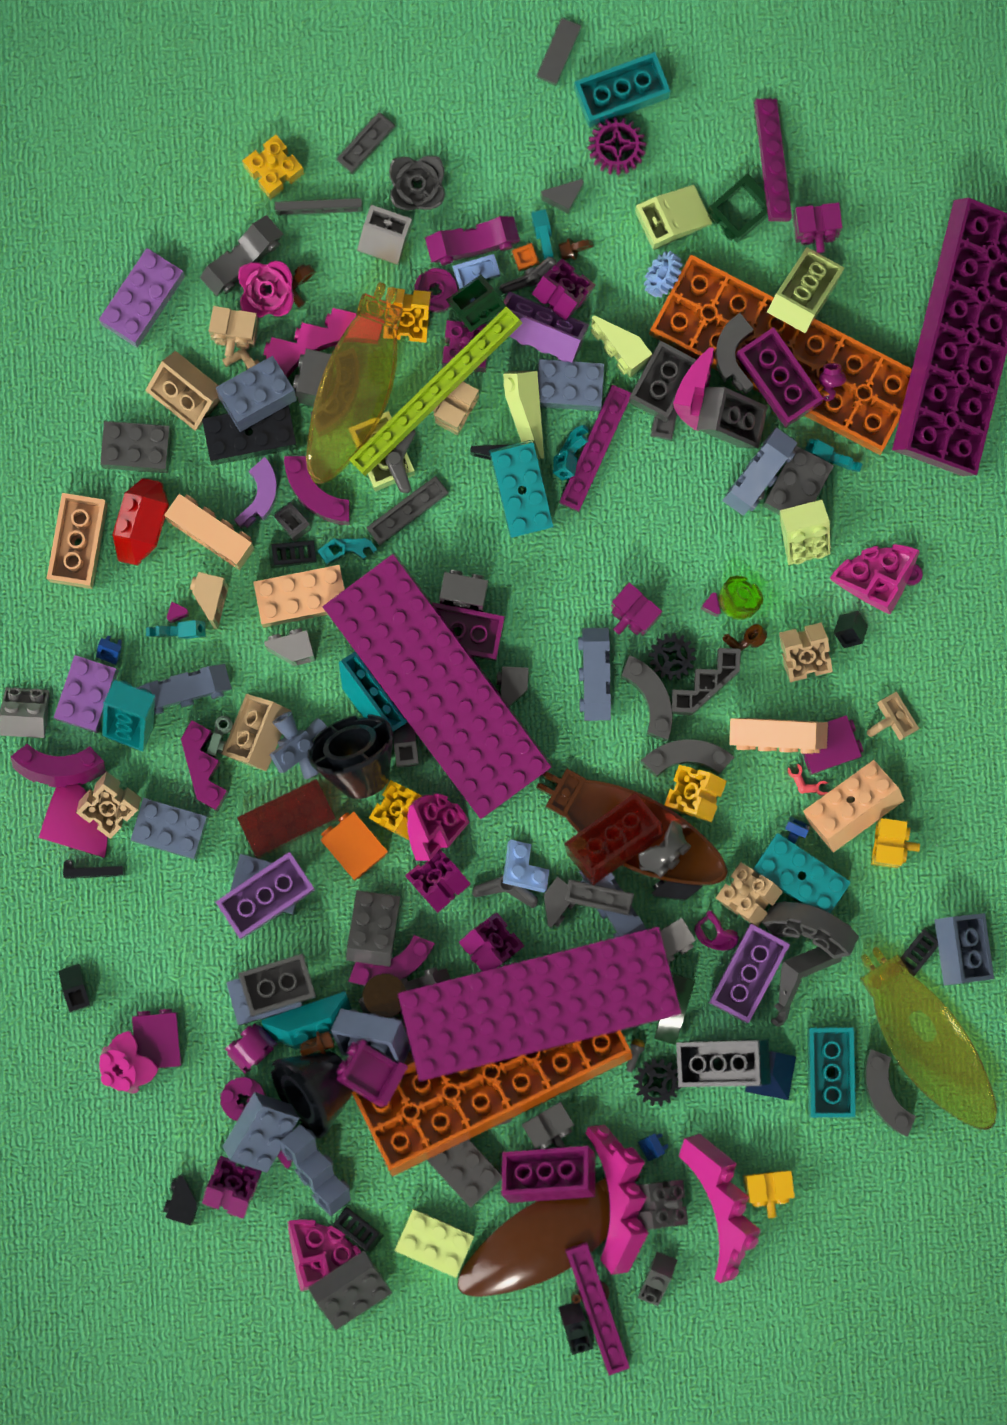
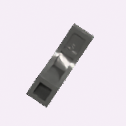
[715,313,754,394]

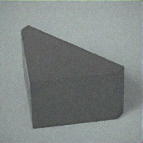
[541,179,584,214]
[274,502,311,542]

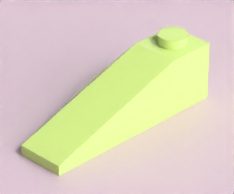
[503,371,544,459]

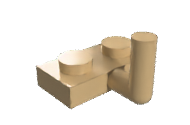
[867,691,919,740]

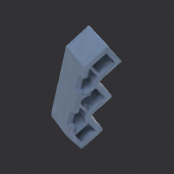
[722,427,798,516]
[578,628,611,721]
[137,664,232,715]
[579,858,647,938]
[280,1125,351,1216]

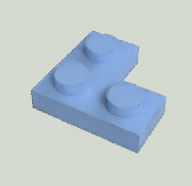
[453,254,500,302]
[503,840,549,893]

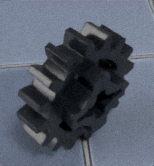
[648,633,696,681]
[633,1058,681,1106]

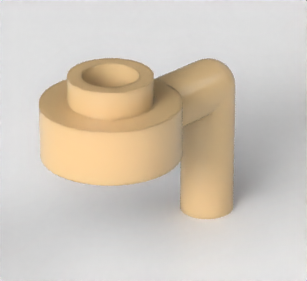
[222,349,259,369]

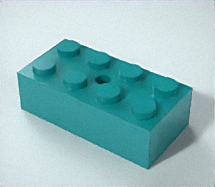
[574,52,671,128]
[489,440,553,538]
[102,680,155,752]
[753,833,851,913]
[807,1028,856,1118]

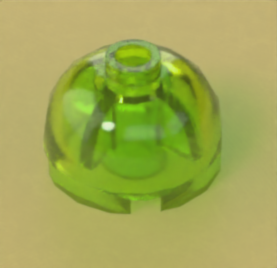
[718,575,763,620]

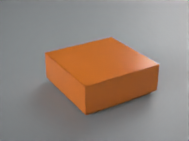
[512,243,539,272]

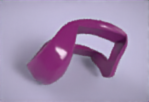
[694,910,739,951]

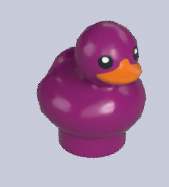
[819,363,846,401]

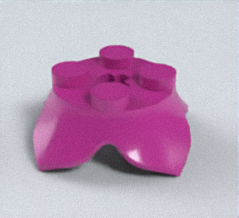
[238,261,294,318]
[99,1031,159,1094]

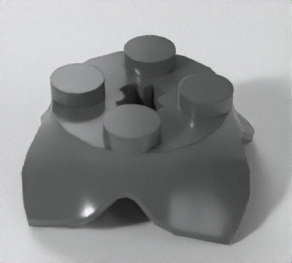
[389,155,445,211]
[639,820,691,878]

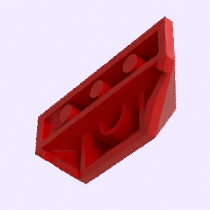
[112,478,169,566]

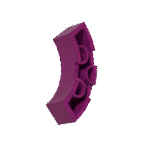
[425,216,520,265]
[284,456,350,525]
[10,743,106,787]
[349,935,435,986]

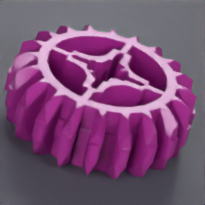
[588,117,646,176]

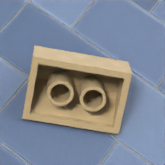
[145,351,220,431]
[190,572,229,629]
[222,694,291,772]

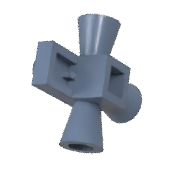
[269,712,327,779]

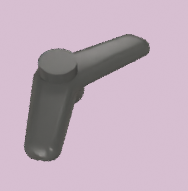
[499,257,556,294]
[386,430,416,493]
[472,875,538,908]

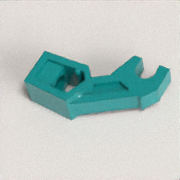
[531,209,554,259]
[553,425,589,481]
[805,439,863,472]
[318,538,377,566]
[146,620,206,639]

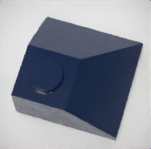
[745,1051,796,1100]

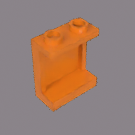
[320,812,388,881]

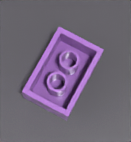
[53,655,119,733]

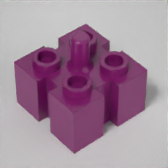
[792,202,842,253]
[532,259,596,320]
[442,320,488,372]
[610,582,662,636]
[405,849,471,913]
[459,912,524,972]
[202,1155,262,1219]

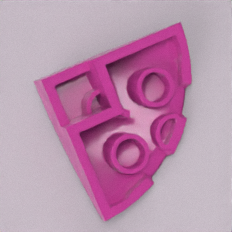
[673,347,714,431]
[830,544,919,615]
[39,784,108,858]
[407,794,470,861]
[288,1220,361,1292]

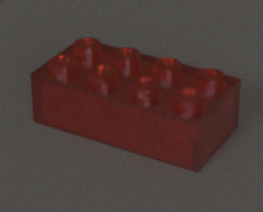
[237,779,337,859]
[564,793,664,885]

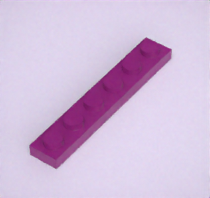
[754,99,792,221]
[559,385,631,512]
[565,1242,630,1376]

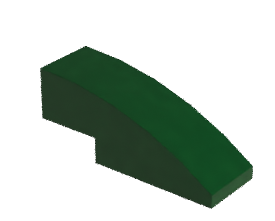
[654,974,695,1045]

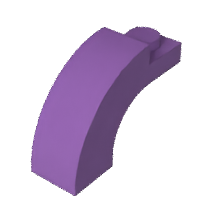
[234,457,277,529]

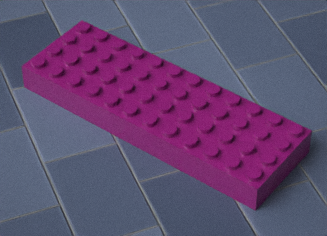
[892,197,1007,476]
[322,553,552,819]
[398,927,681,1082]

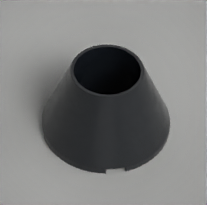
[307,715,393,799]
[271,1051,353,1138]

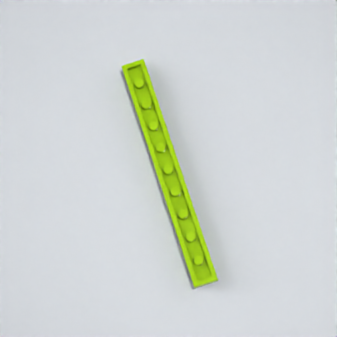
[349,307,522,476]

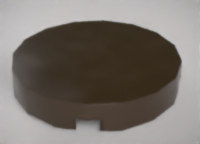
[363,974,406,1018]

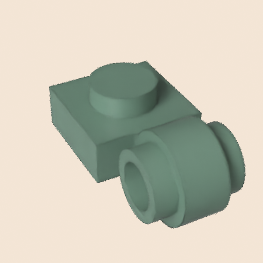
[207,716,233,758]

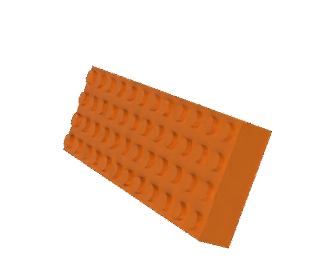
[649,255,912,455]
[351,1031,632,1177]

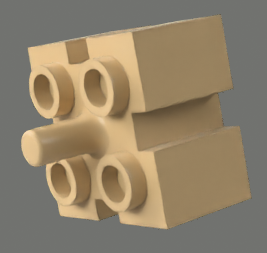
[209,306,259,357]
[433,382,479,436]
[779,623,833,682]
[76,772,141,839]
[716,862,783,927]

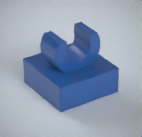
[96,635,122,665]
[785,816,810,844]
[638,1133,668,1162]

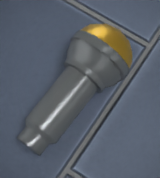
[626,1039,645,1072]

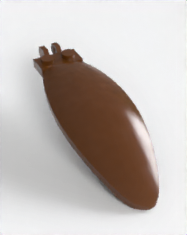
[536,768,727,885]
[457,1175,640,1297]

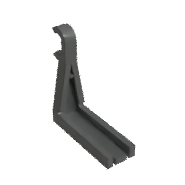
[770,947,842,1027]

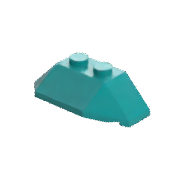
[339,651,407,732]
[261,991,352,1050]

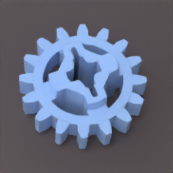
[644,251,683,298]

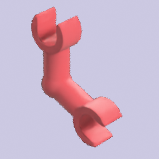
[787,764,828,796]

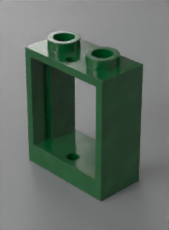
[708,173,768,244]
[446,274,506,332]

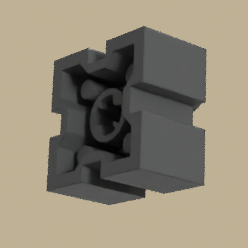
[522,1102,574,1149]
[637,1180,688,1230]

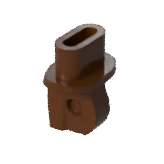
[559,238,594,260]
[300,1031,334,1056]

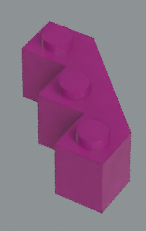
[181,720,229,812]

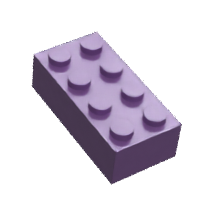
[99,248,185,348]
[497,292,589,363]
[216,852,315,940]
[708,924,790,1024]

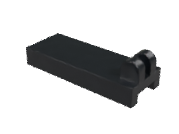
[63,860,125,879]

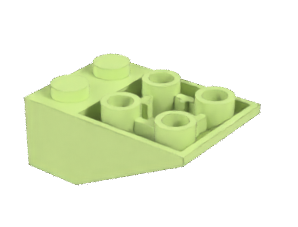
[635,185,712,250]
[591,316,652,377]
[780,500,830,565]

